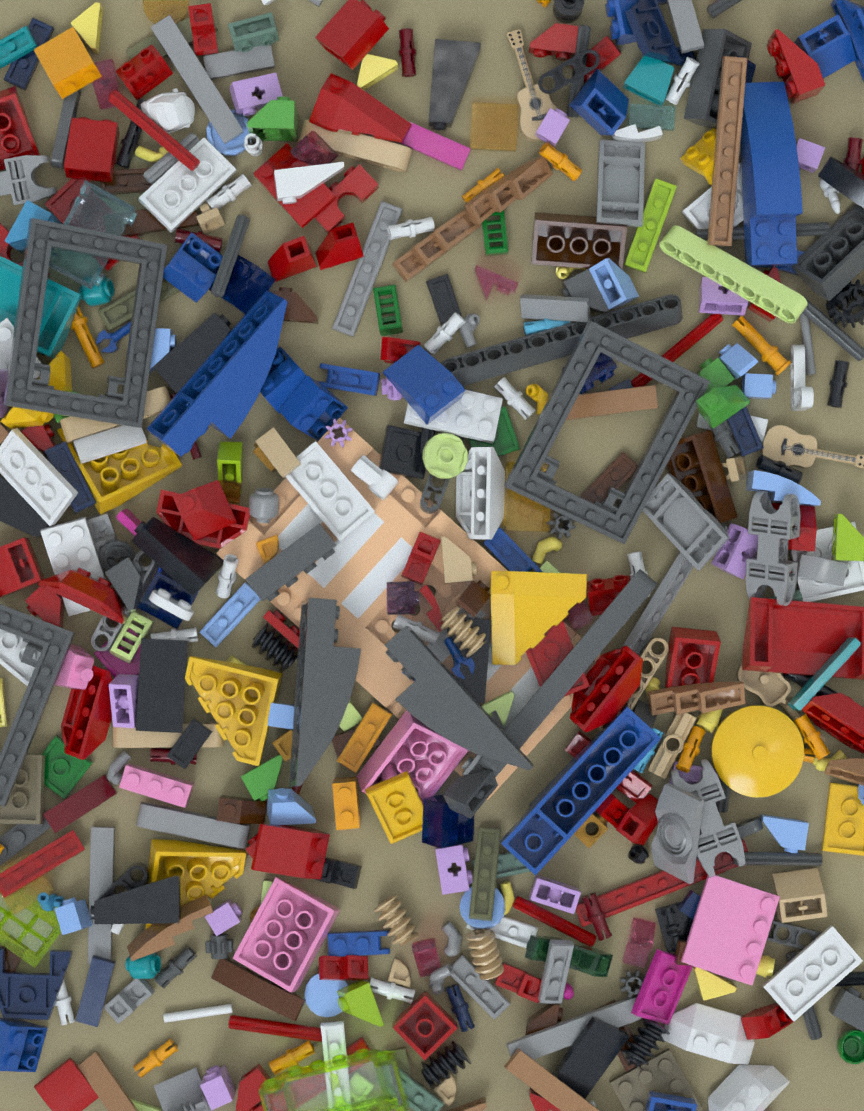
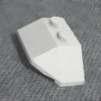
[456,447,505,540]
[661,1003,755,1065]
[708,1064,790,1111]

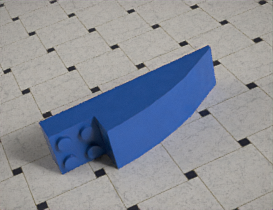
[740,82,803,268]
[147,290,287,457]
[500,707,661,875]

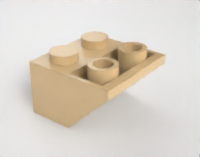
[772,867,828,923]

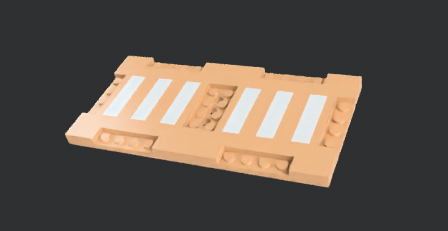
[216,418,601,800]

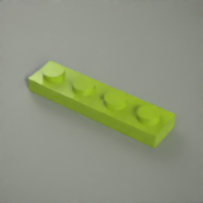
[624,179,677,273]

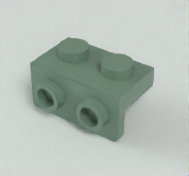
[228,12,280,52]

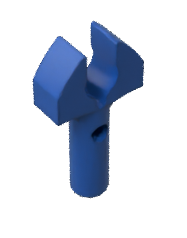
[96,321,131,353]
[444,637,475,679]

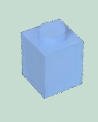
[741,373,776,399]
[55,897,93,935]

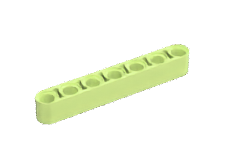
[659,225,808,324]

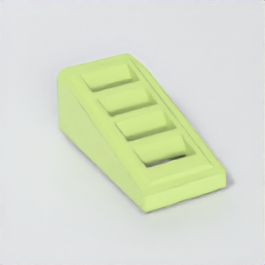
[110,611,153,664]

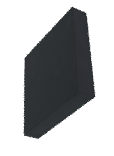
[379,425,426,480]

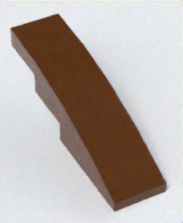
[211,958,306,1021]

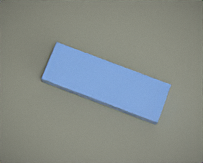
[199,582,261,647]

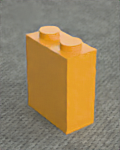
[34,27,102,99]
[332,776,361,830]

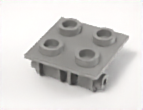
[153,1067,213,1111]

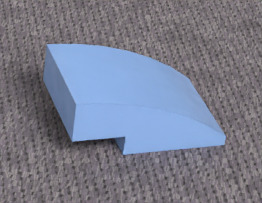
[746,470,821,506]

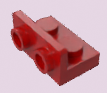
[116,45,173,100]
[587,575,631,616]

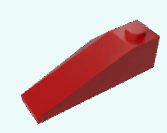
[309,73,412,143]

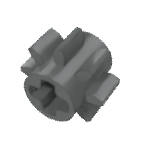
[546,513,576,539]
[205,933,233,959]
[619,969,646,998]

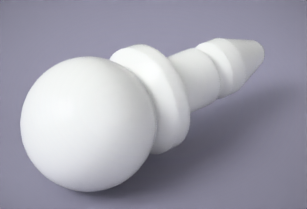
[820,179,840,214]

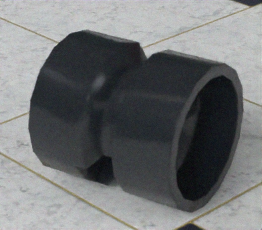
[553,0,584,23]

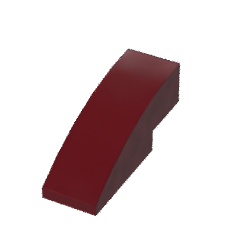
[43,774,117,833]

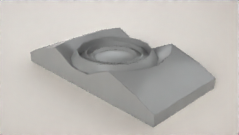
[596,140,645,227]
[642,473,730,571]
[651,783,704,884]

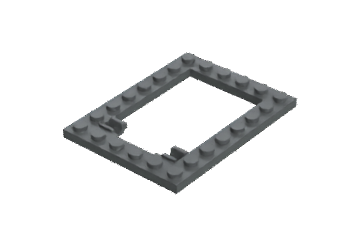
[3,218,167,428]
[504,320,710,544]
[0,604,75,806]

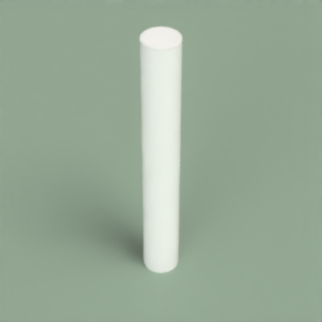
[163,1004,233,1023]

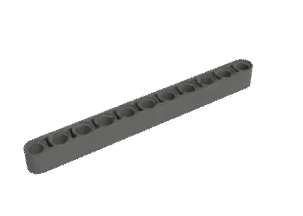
[441,295,683,386]
[478,569,658,777]

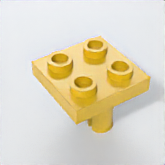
[680,128,741,185]

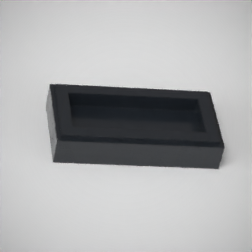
[426,274,462,325]
[167,718,213,769]

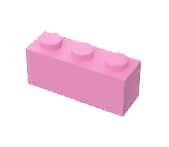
[119,763,195,808]

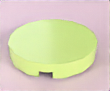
[422,433,468,479]

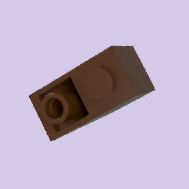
[525,1004,563,1036]

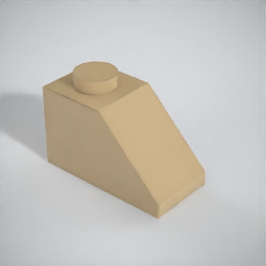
[441,537,477,583]

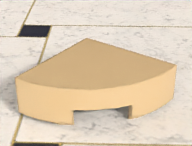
[388,957,411,987]
[434,1073,457,1106]

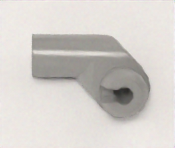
[459,313,480,348]

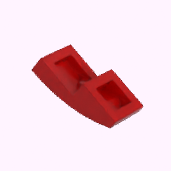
[188,3,218,56]
[570,36,622,83]
[401,532,441,585]
[419,584,443,632]
[319,955,369,981]
[494,962,542,1003]

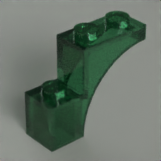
[525,935,613,977]

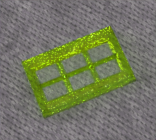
[0,889,61,968]

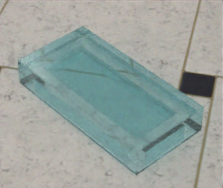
[628,104,675,131]

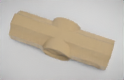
[647,713,696,779]

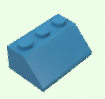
[5,200,63,253]

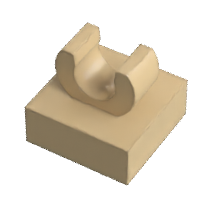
[196,203,225,234]
[721,456,748,482]

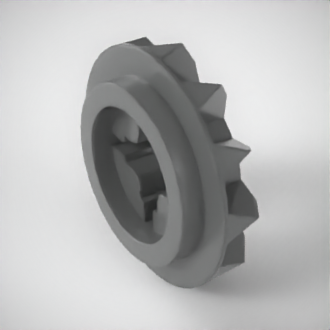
[99,539,136,571]

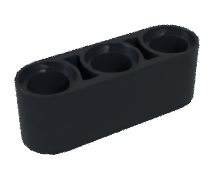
[538,49,600,94]
[94,862,148,905]

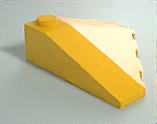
[57,428,182,515]
[491,571,587,665]
[185,656,283,766]
[145,839,246,929]

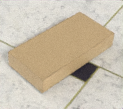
[255,427,301,478]

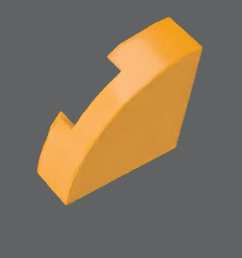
[255,534,279,564]

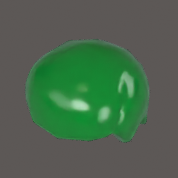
[836,1029,864,1064]

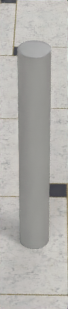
[800,313,816,375]

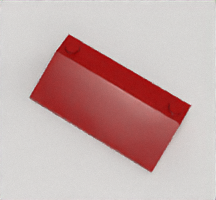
[742,597,864,680]

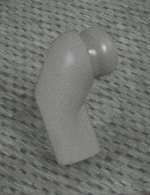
[107,751,131,785]
[442,921,462,957]
[429,963,454,995]

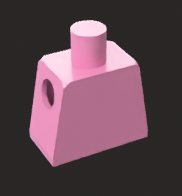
[55,644,94,690]

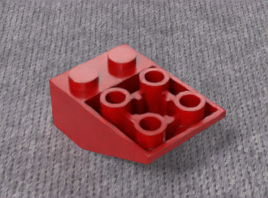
[767,29,826,104]
[0,537,45,598]

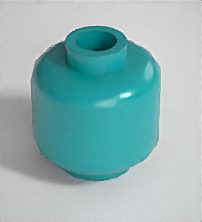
[79,274,115,307]
[125,952,161,979]

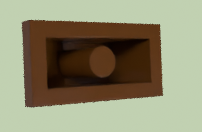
[273,287,318,324]
[455,580,491,617]
[217,795,267,824]

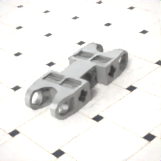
[0,155,57,205]
[745,490,801,606]
[670,758,745,878]

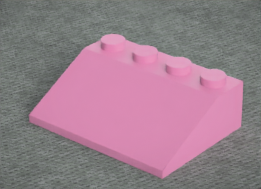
[357,710,469,808]
[681,875,780,985]
[233,877,341,993]

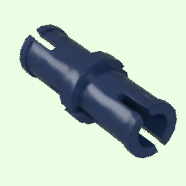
[445,983,475,1032]

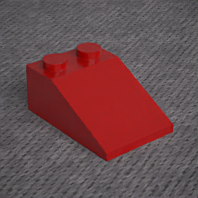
[0,86,40,171]
[253,143,336,228]
[665,627,721,688]
[251,824,330,879]

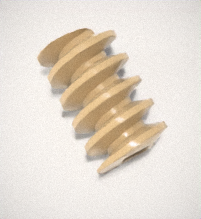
[439,605,486,658]
[374,894,420,946]
[466,929,504,980]

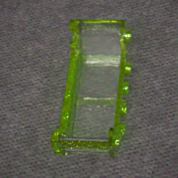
[259,1049,409,1111]

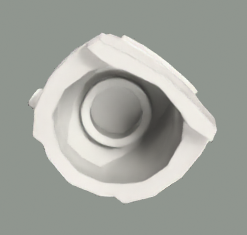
[141,88,195,133]

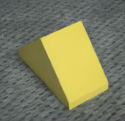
[71,2,103,54]
[357,54,398,91]
[693,966,737,1001]

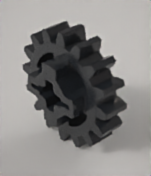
[826,279,864,328]

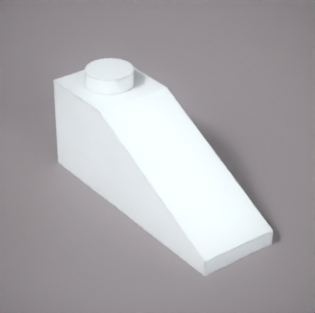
[274,162,344,204]

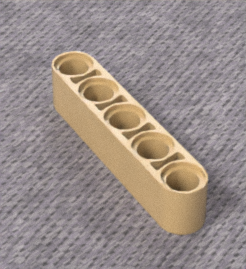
[298,120,412,172]
[60,386,171,443]
[598,637,669,731]
[112,723,225,748]

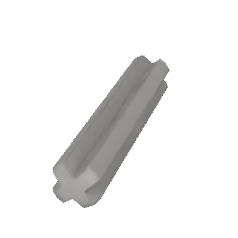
[143,133,200,184]

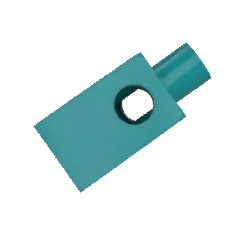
[622,56,674,107]

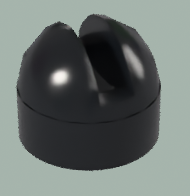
[628,844,649,864]

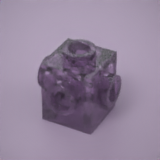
[387,581,419,615]

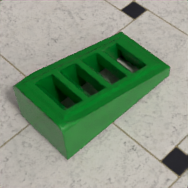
[482,210,508,256]
[373,285,403,336]

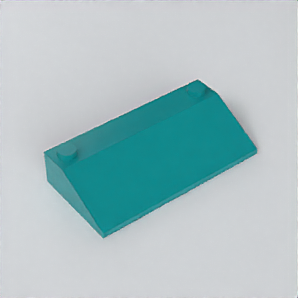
[0,256,82,359]

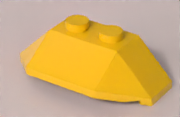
[1,351,72,429]

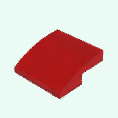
[34,1058,99,1111]

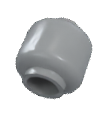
[249,488,279,523]

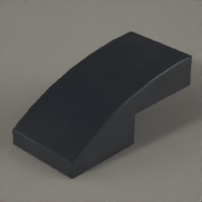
[315,857,362,889]

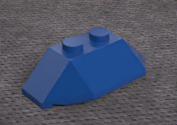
[831,0,864,82]

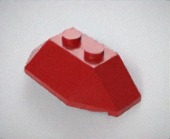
[156,490,250,549]
[38,567,127,624]
[570,646,643,733]
[61,665,112,760]
[802,693,864,754]

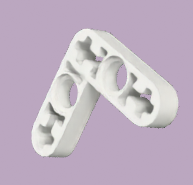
[790,345,814,411]

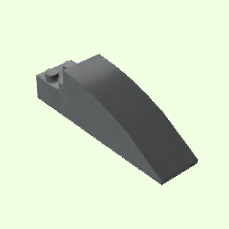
[289,598,361,787]
[385,626,534,770]

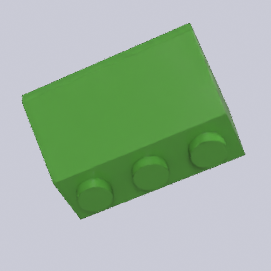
[247,96,298,142]

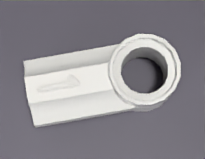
[351,455,399,500]

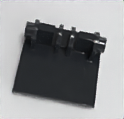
[655,901,693,953]

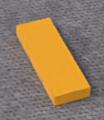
[337,702,392,773]

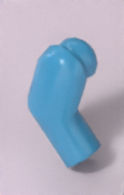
[37,892,64,911]

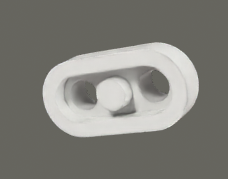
[148,588,194,621]

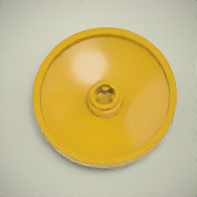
[711,705,804,798]

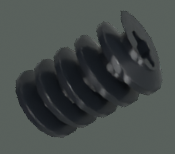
[251,623,298,673]
[622,1019,670,1071]
[421,1040,472,1089]

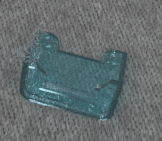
[49,180,137,289]

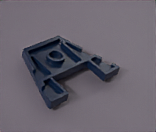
[625,0,697,66]
[0,947,73,1020]

